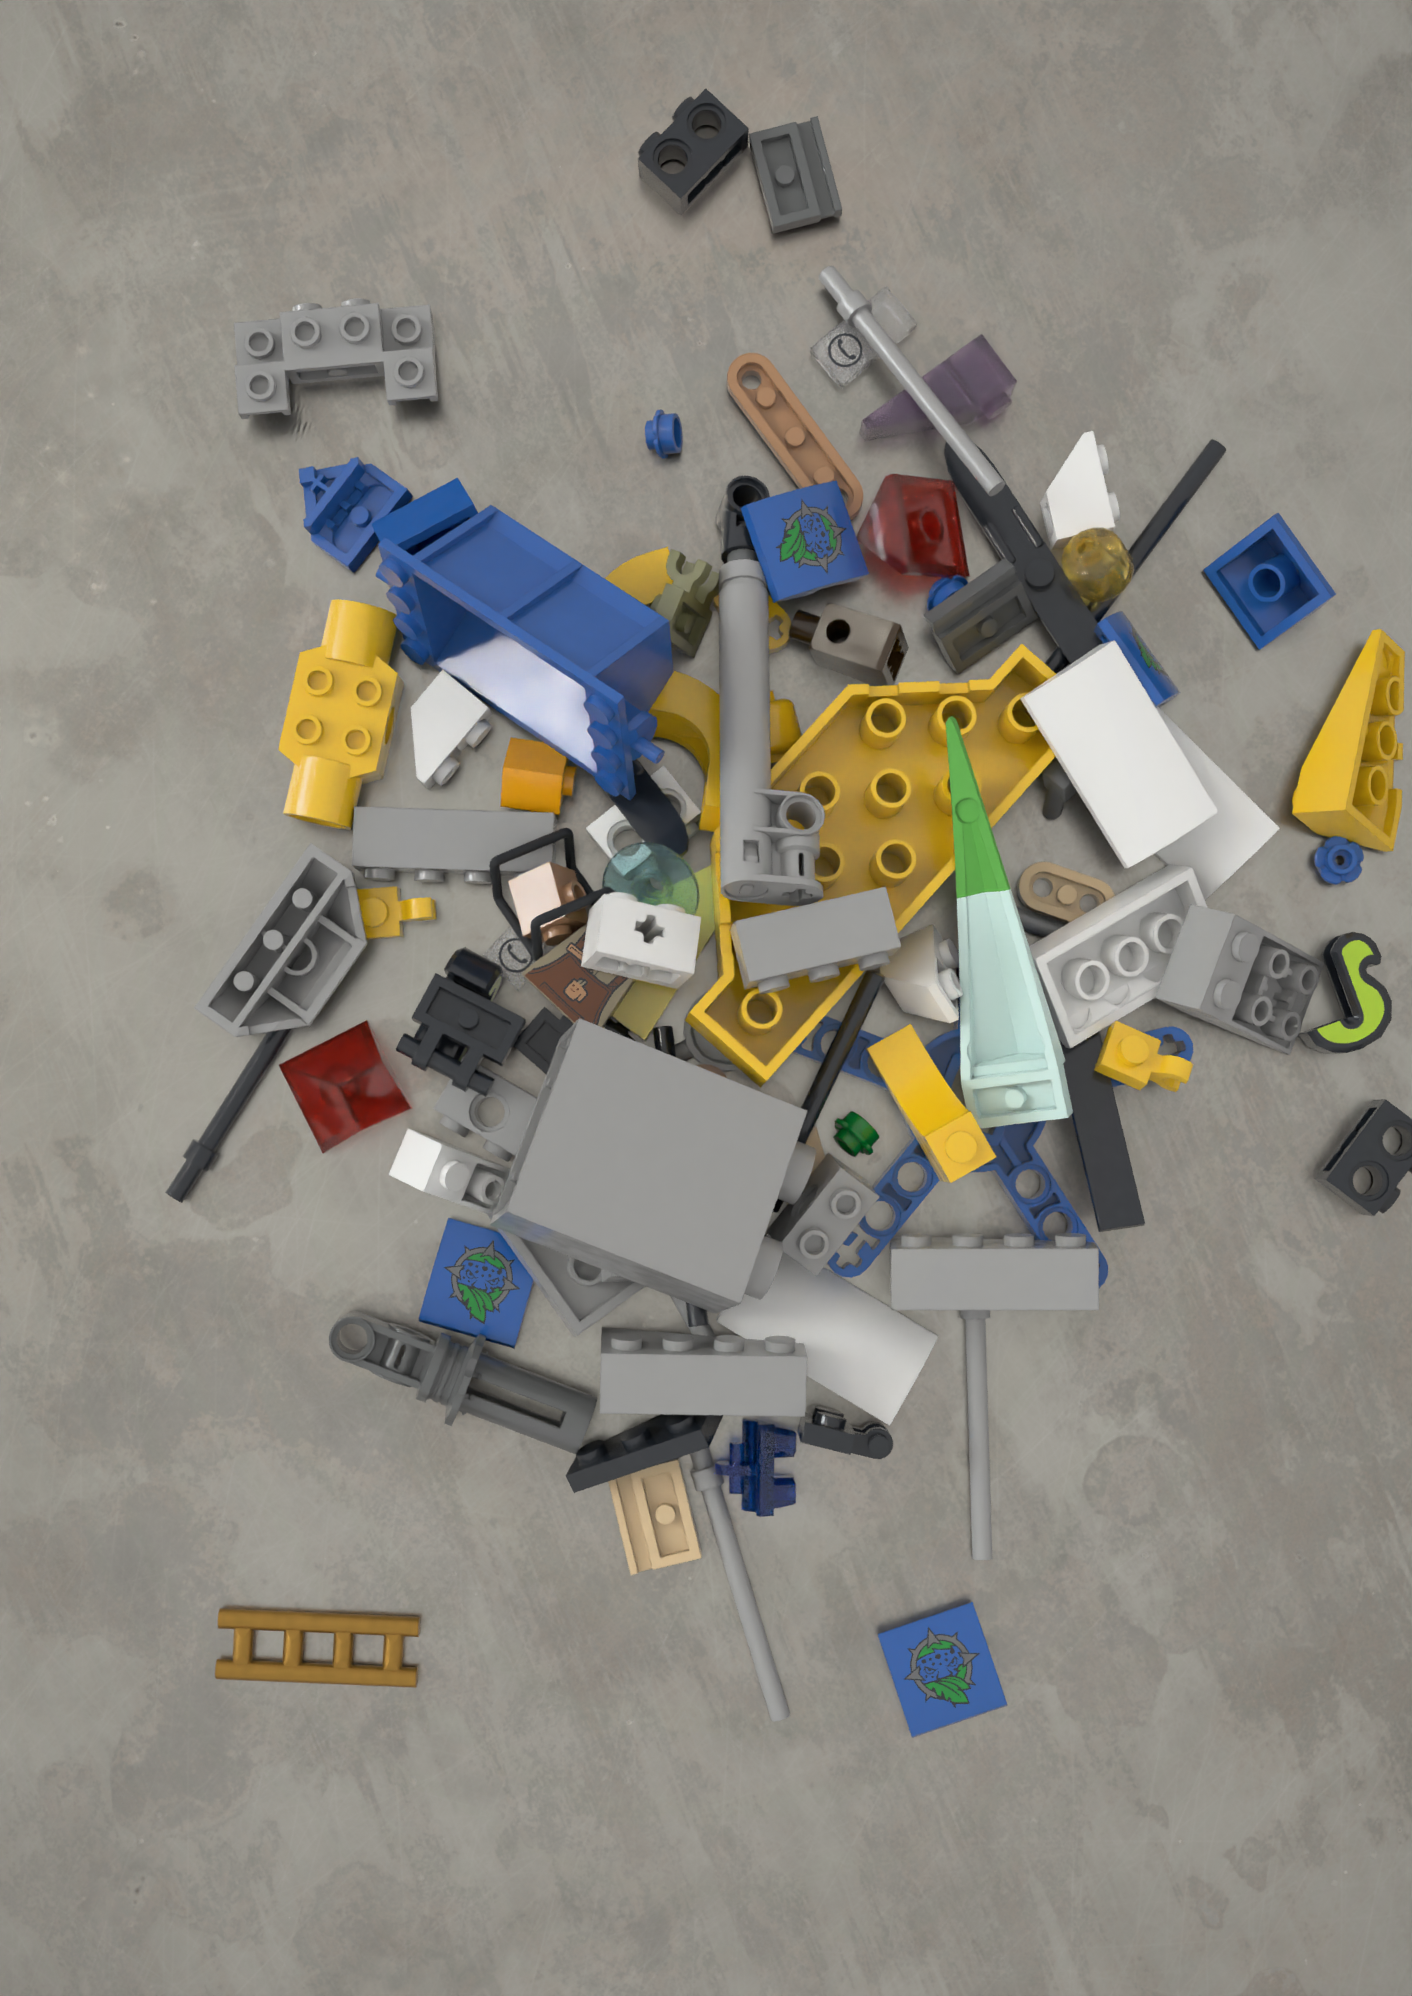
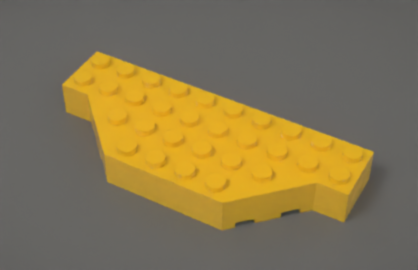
[685,644,1056,1088]

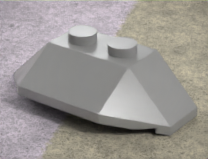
[194,843,368,1037]

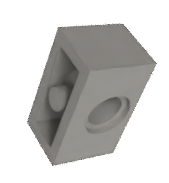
[433,1056,537,1162]
[767,1153,879,1276]

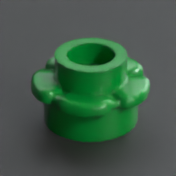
[833,1111,879,1157]

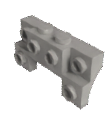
[234,298,438,419]

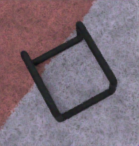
[489,828,615,961]

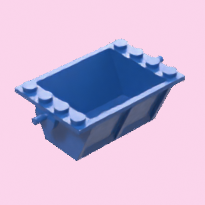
[376,505,674,800]

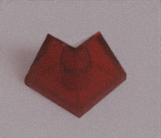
[856,474,970,578]
[279,1020,412,1153]

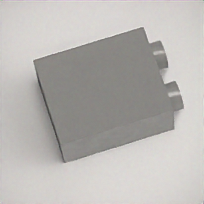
[490,1018,816,1314]

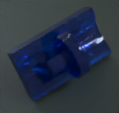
[715,1419,797,1517]

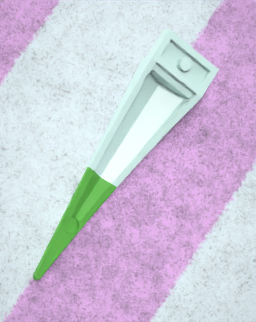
[946,716,1073,1128]

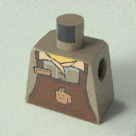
[522,924,636,1028]

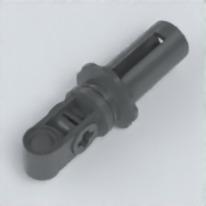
[329,1312,597,1454]

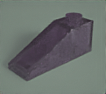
[859,334,1017,441]

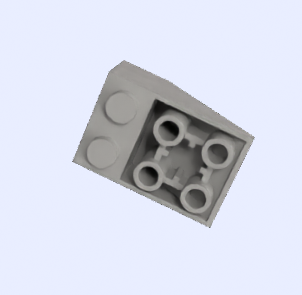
[1155,904,1324,1055]

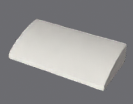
[1020,640,1219,869]
[1154,707,1280,900]
[1029,864,1207,1049]
[717,1234,938,1426]

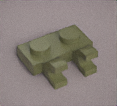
[650,549,719,658]

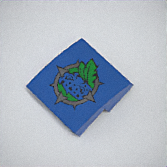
[740,480,869,603]
[1094,611,1180,708]
[419,1218,534,1349]
[878,1602,1007,1738]

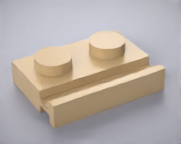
[608,1458,702,1575]

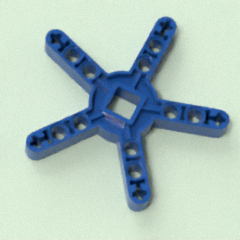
[792,944,1193,1288]

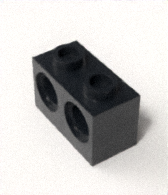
[638,88,749,215]
[1315,1099,1412,1216]

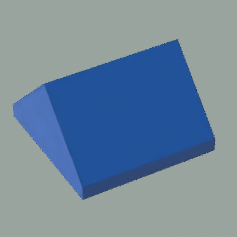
[1203,513,1336,650]

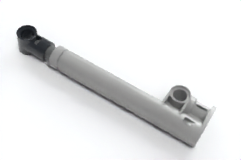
[716,476,825,906]

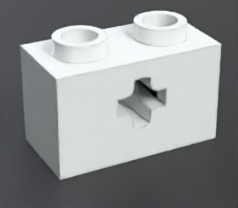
[581,892,701,989]

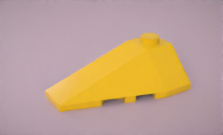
[1292,629,1405,852]

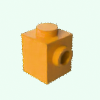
[500,737,577,815]

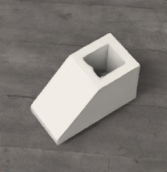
[1040,431,1120,550]
[411,670,492,790]
[880,924,963,1023]
[389,1129,510,1214]

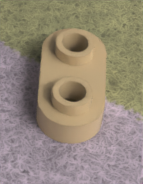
[1017,862,1115,923]

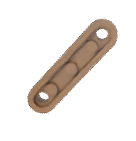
[727,353,863,520]

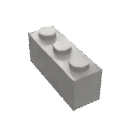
[730,887,901,994]

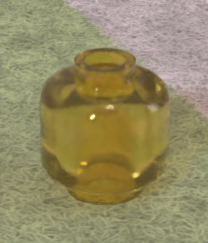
[1061,527,1134,602]

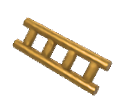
[215,1608,420,1688]

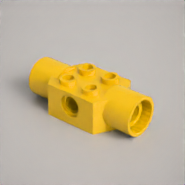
[278,599,404,830]

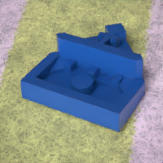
[299,457,413,573]

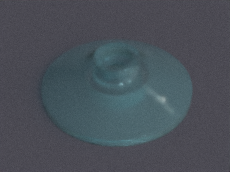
[602,842,700,915]

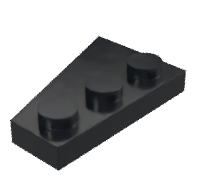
[565,1414,723,1493]

